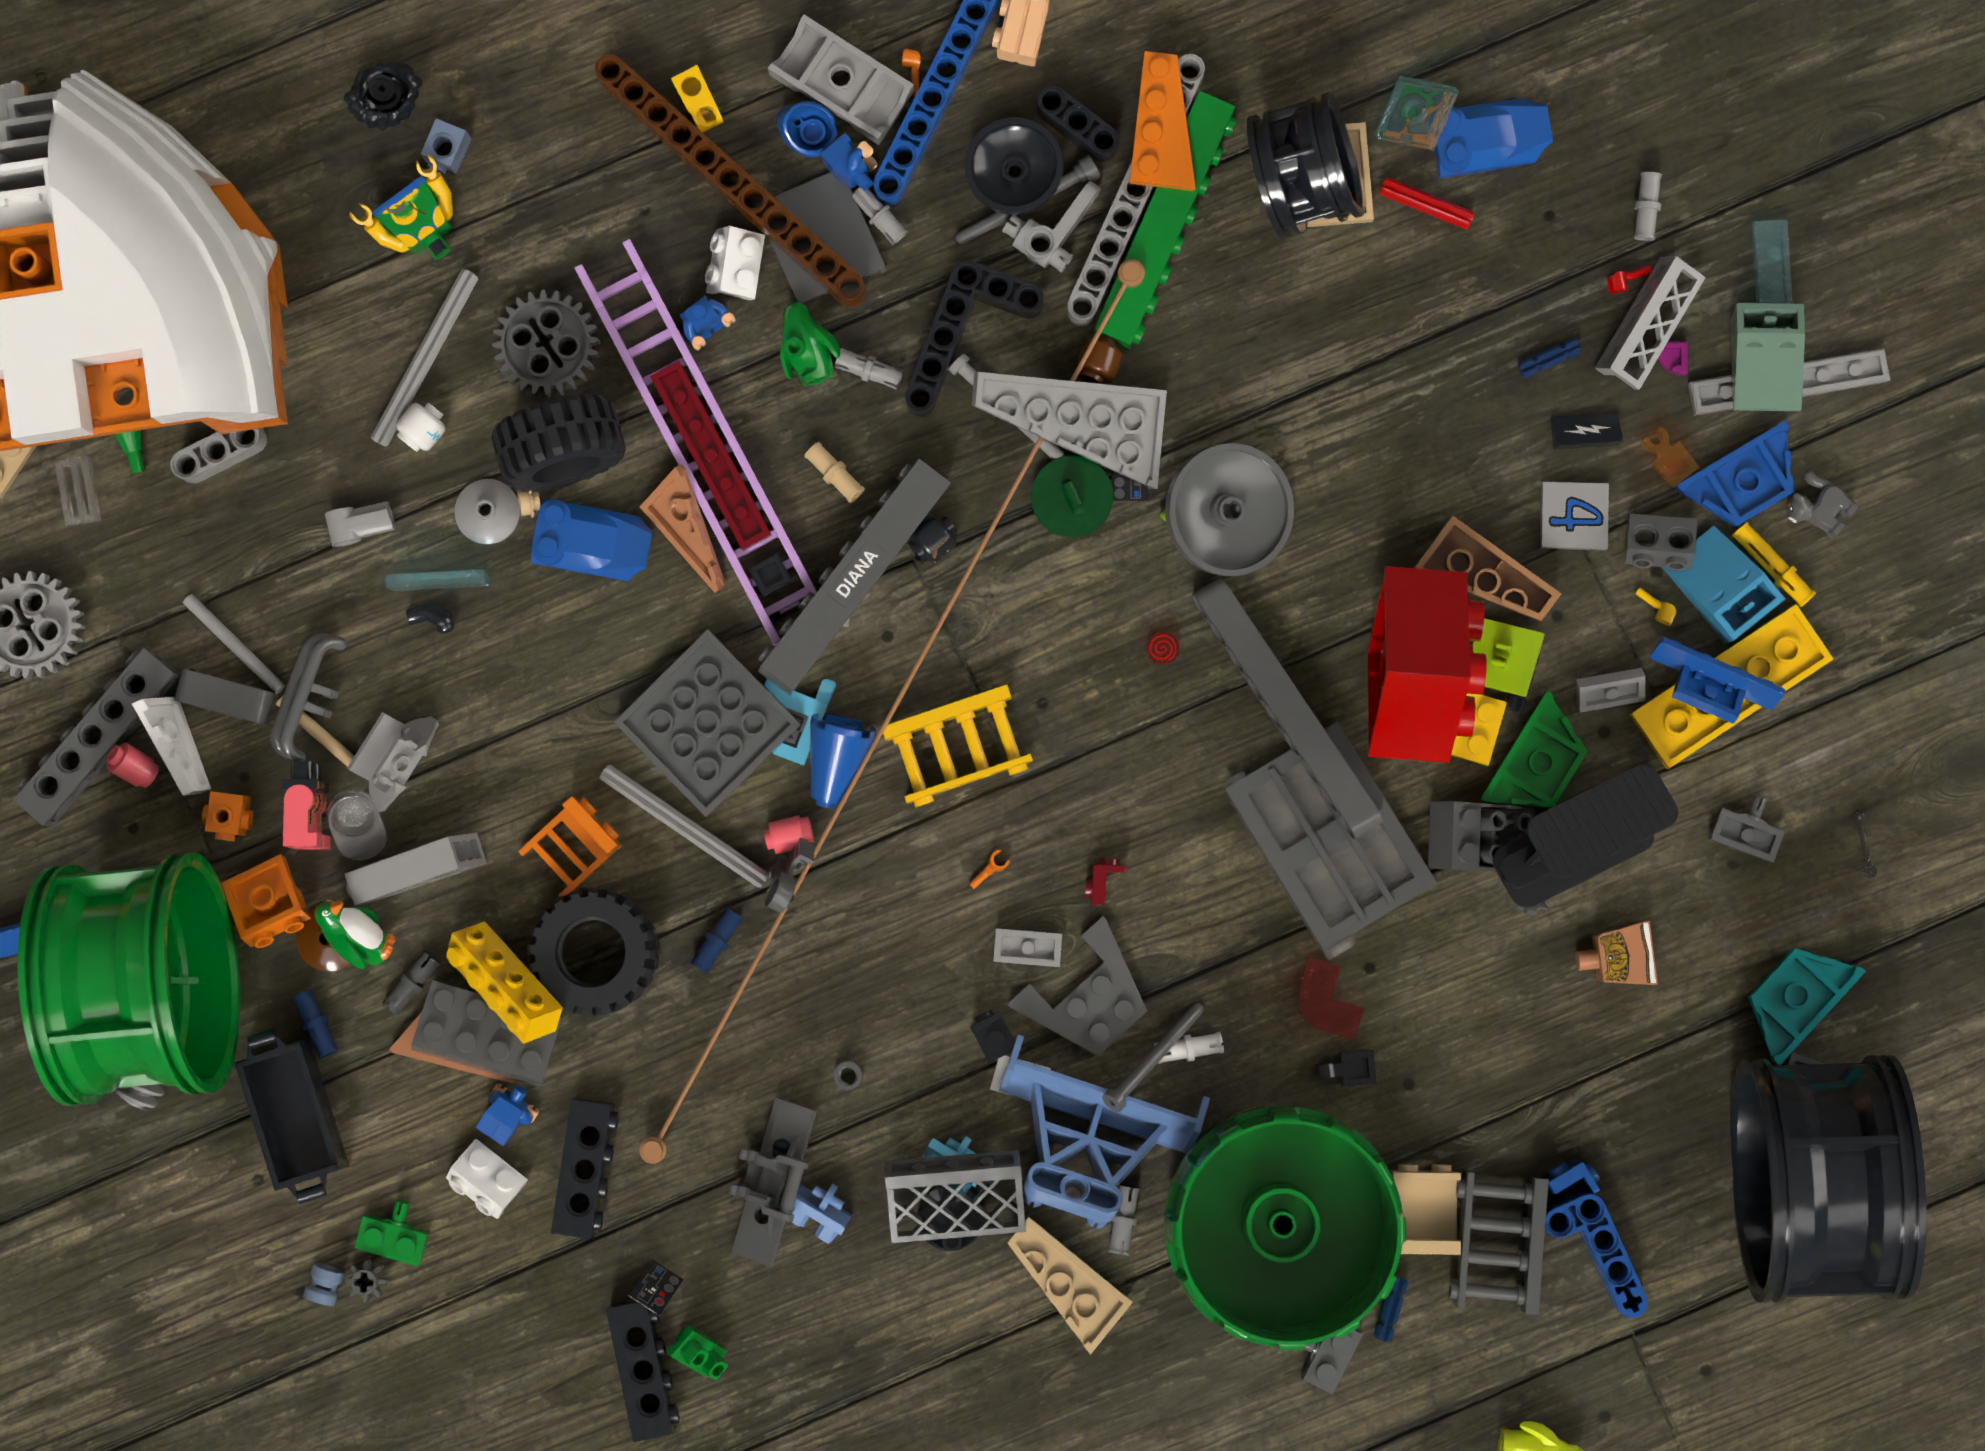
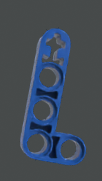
[1545,1191,1648,1318]

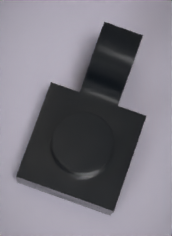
[1315,1050,1377,1086]

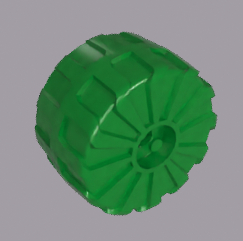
[1164,1105,1406,1350]

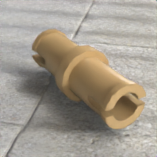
[804,442,865,503]

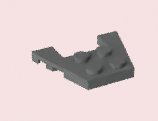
[1007,916,1147,1056]

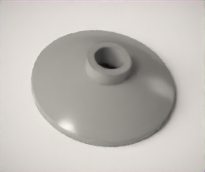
[454,479,520,544]

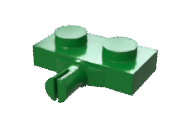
[354,1199,430,1266]

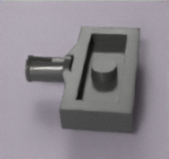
[1708,796,1785,863]
[1301,1330,1363,1395]

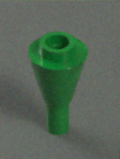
[114,430,145,474]

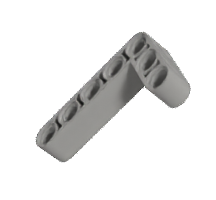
[170,428,267,484]

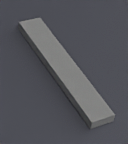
[1688,348,1890,416]

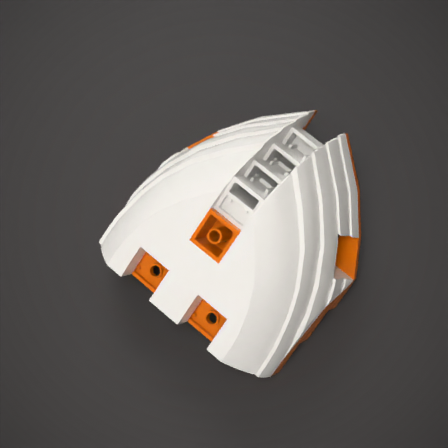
[0,70,288,451]

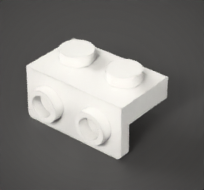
[705,226,765,300]
[446,1139,528,1219]

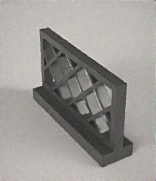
[885,1150,1026,1243]

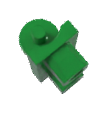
[666,1325,728,1380]

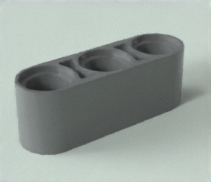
[174,669,275,725]

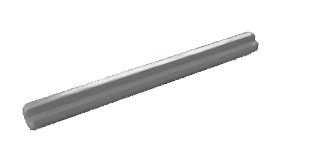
[371,269,478,446]
[600,765,769,888]

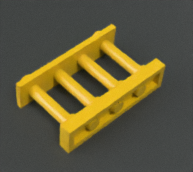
[883,685,1033,807]

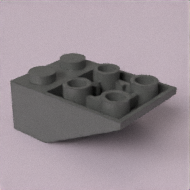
[1428,801,1535,872]

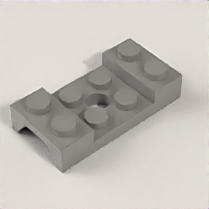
[768,14,914,145]

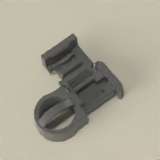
[765,838,815,913]

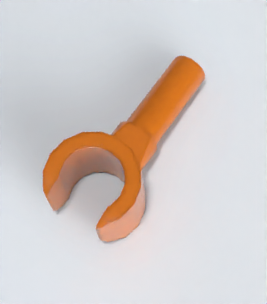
[902,49,922,96]
[969,850,1010,889]

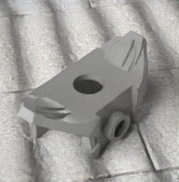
[347,712,439,812]

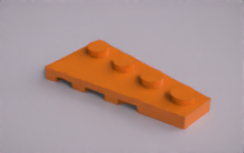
[1129,51,1196,191]

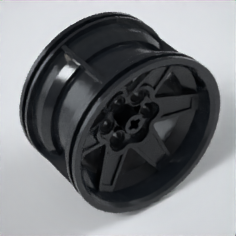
[1730,1055,1926,1303]

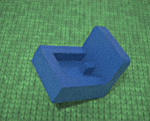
[1546,1159,1600,1194]

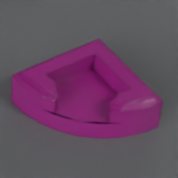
[1652,341,1688,376]

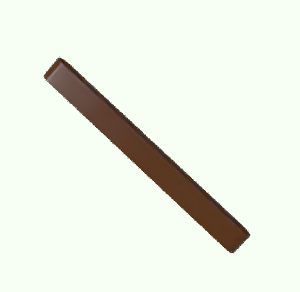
[595,54,866,308]

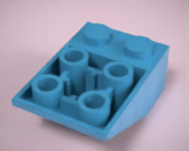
[1662,526,1785,644]

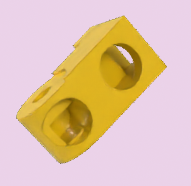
[671,65,724,133]

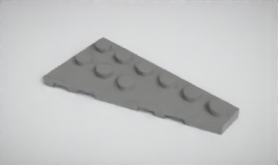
[971,372,1167,489]

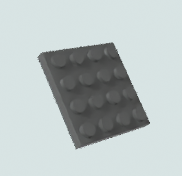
[614,629,801,817]

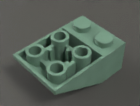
[1730,303,1805,411]

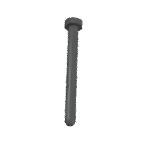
[1102,1003,1204,1112]

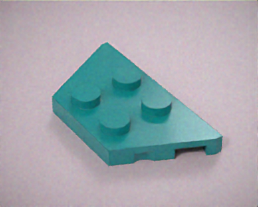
[1748,948,1866,1065]

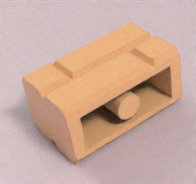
[992,0,1050,66]

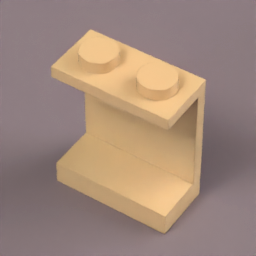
[1390,1164,1461,1255]

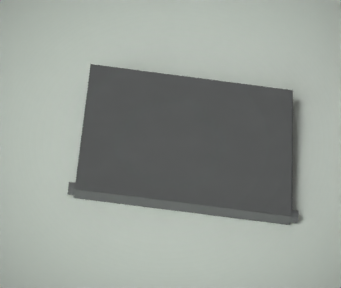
[755,172,887,304]

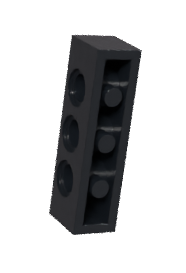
[551,1098,619,1239]
[606,1300,680,1442]

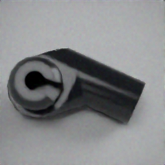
[406,603,455,634]

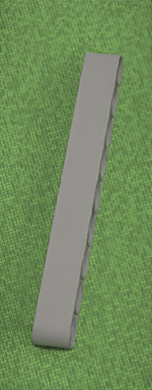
[1067,54,1205,326]

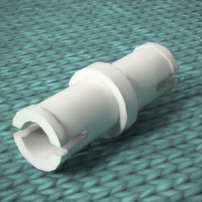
[1154,1032,1224,1064]

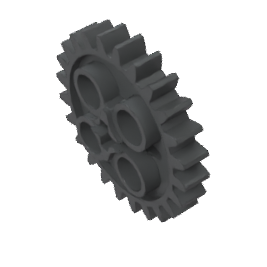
[492,290,601,398]

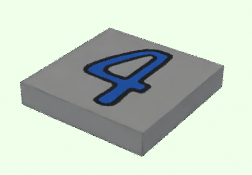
[1540,482,1609,550]

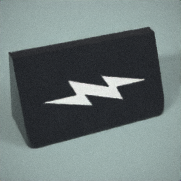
[1551,412,1623,450]

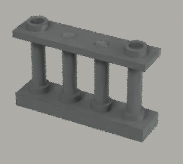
[1448,1170,1549,1315]

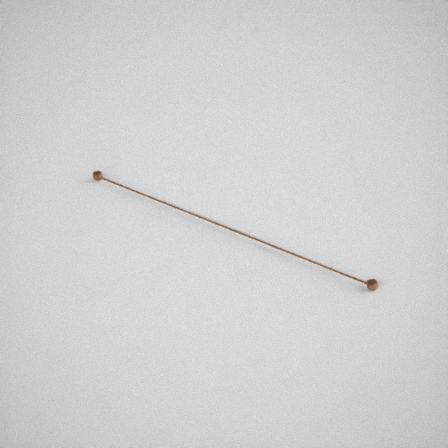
[639,259,1145,1164]

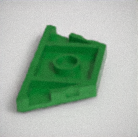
[1479,691,1588,808]

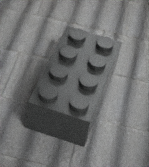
[411,980,562,1088]

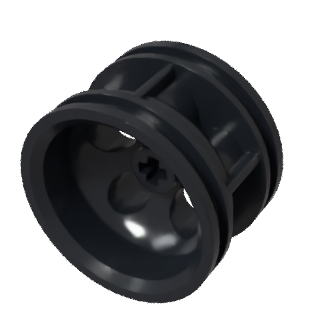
[1247,92,1364,239]

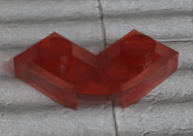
[1297,957,1364,1040]

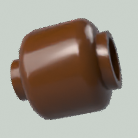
[1075,335,1123,384]

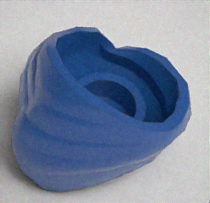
[777,101,838,158]

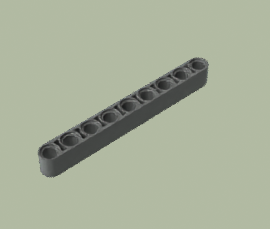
[1191,577,1383,840]

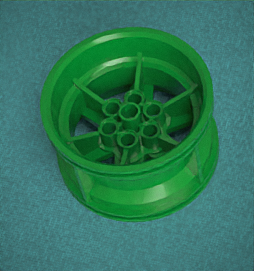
[17,853,240,1106]

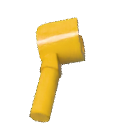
[1635,587,1677,626]

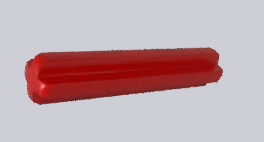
[1380,177,1474,229]

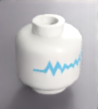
[396,402,446,452]

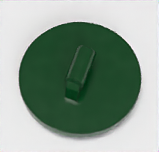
[1031,456,1113,538]

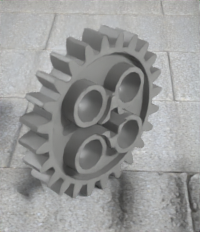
[0,571,86,679]

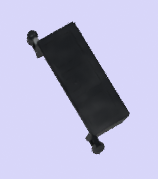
[234,1028,350,1204]

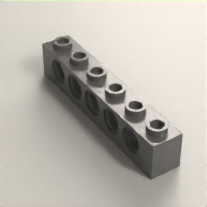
[13,648,181,827]

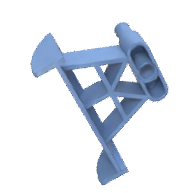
[999,1034,1210,1229]

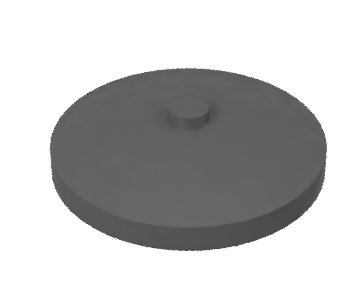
[1165,443,1294,576]

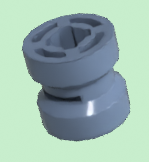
[303,1263,345,1306]

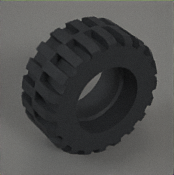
[491,394,626,492]
[527,888,660,1016]

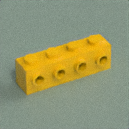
[446,921,563,1044]

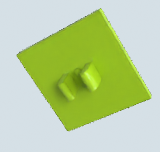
[1473,618,1545,697]

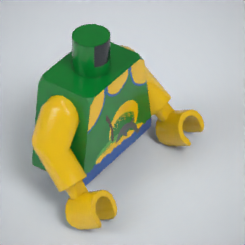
[350,154,453,260]

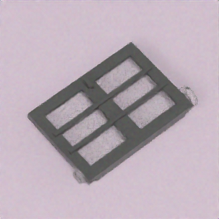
[1224,721,1437,961]

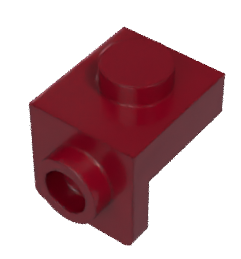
[1085,858,1127,905]

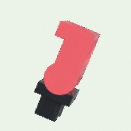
[282,761,331,850]

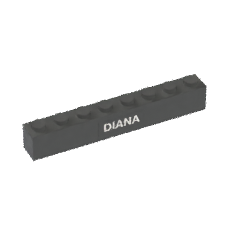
[758,459,951,695]

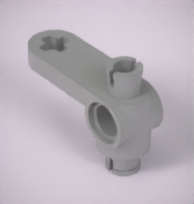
[1002,181,1101,273]

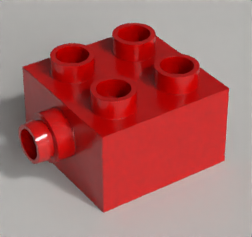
[1367,566,1487,763]

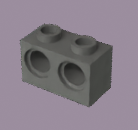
[1625,514,1697,571]

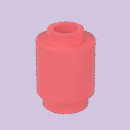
[106,743,159,788]
[764,815,814,855]

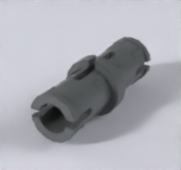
[382,950,441,1015]

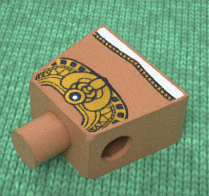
[1575,921,1658,985]

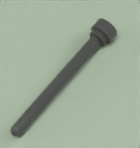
[955,154,1101,244]

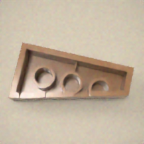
[1413,516,1561,621]

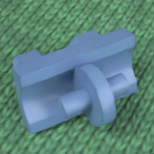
[792,1184,853,1244]

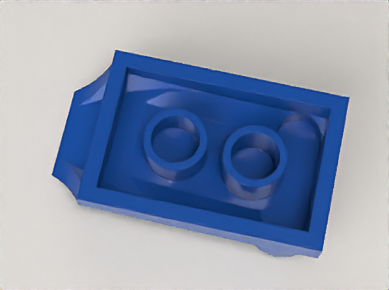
[1428,98,1553,179]
[531,498,653,582]

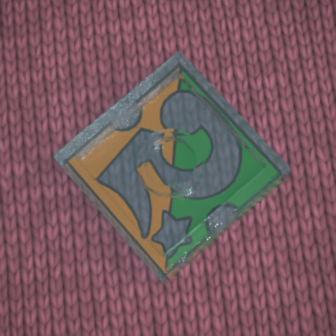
[1374,76,1459,151]

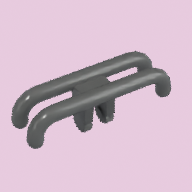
[270,633,347,761]

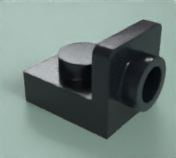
[970,1009,1015,1063]

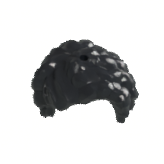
[344,62,423,131]

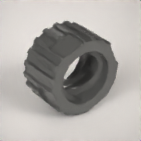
[833,1060,864,1091]

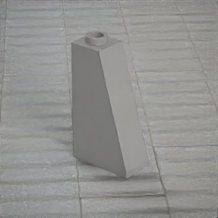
[345,832,487,906]

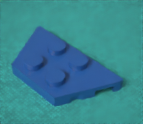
[1674,420,1794,527]

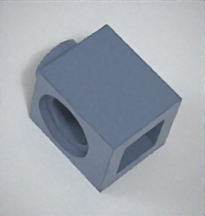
[421,118,472,175]

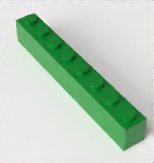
[1094,91,1238,351]

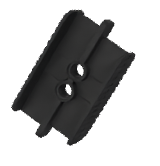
[1493,765,1679,908]

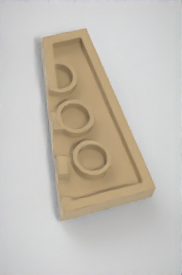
[1007,1216,1133,1355]

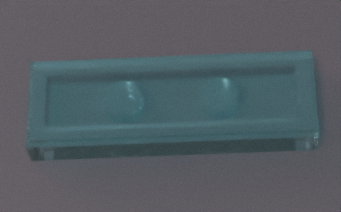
[1752,220,1793,304]
[385,570,491,591]

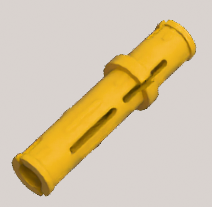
[1731,521,1816,608]

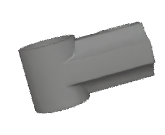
[325,501,395,547]

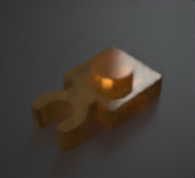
[1641,427,1699,489]

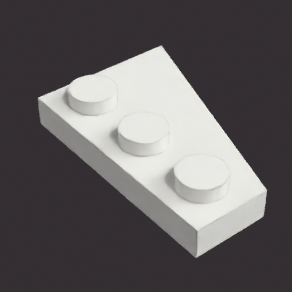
[132,697,211,796]

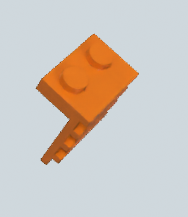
[518,796,622,897]

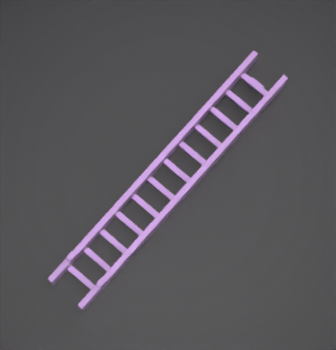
[575,239,817,646]

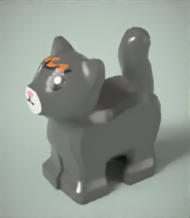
[1786,470,1859,539]

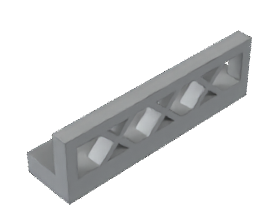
[1595,256,1706,390]

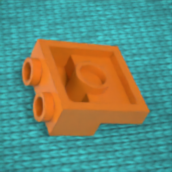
[221,854,311,948]

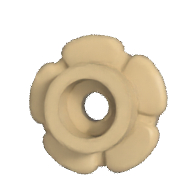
[517,490,540,518]

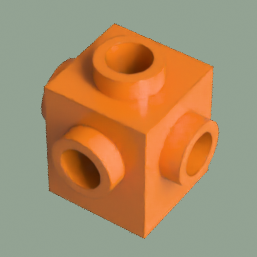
[202,791,254,842]

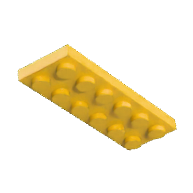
[1629,604,1834,769]

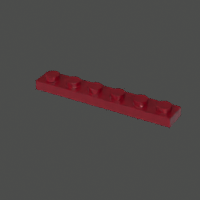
[650,361,772,551]

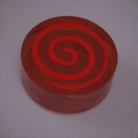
[1146,632,1179,666]

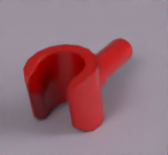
[1607,265,1652,294]

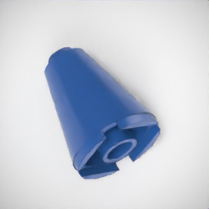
[810,714,877,808]

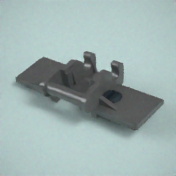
[728,1098,817,1267]

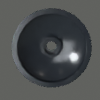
[965,117,1063,215]

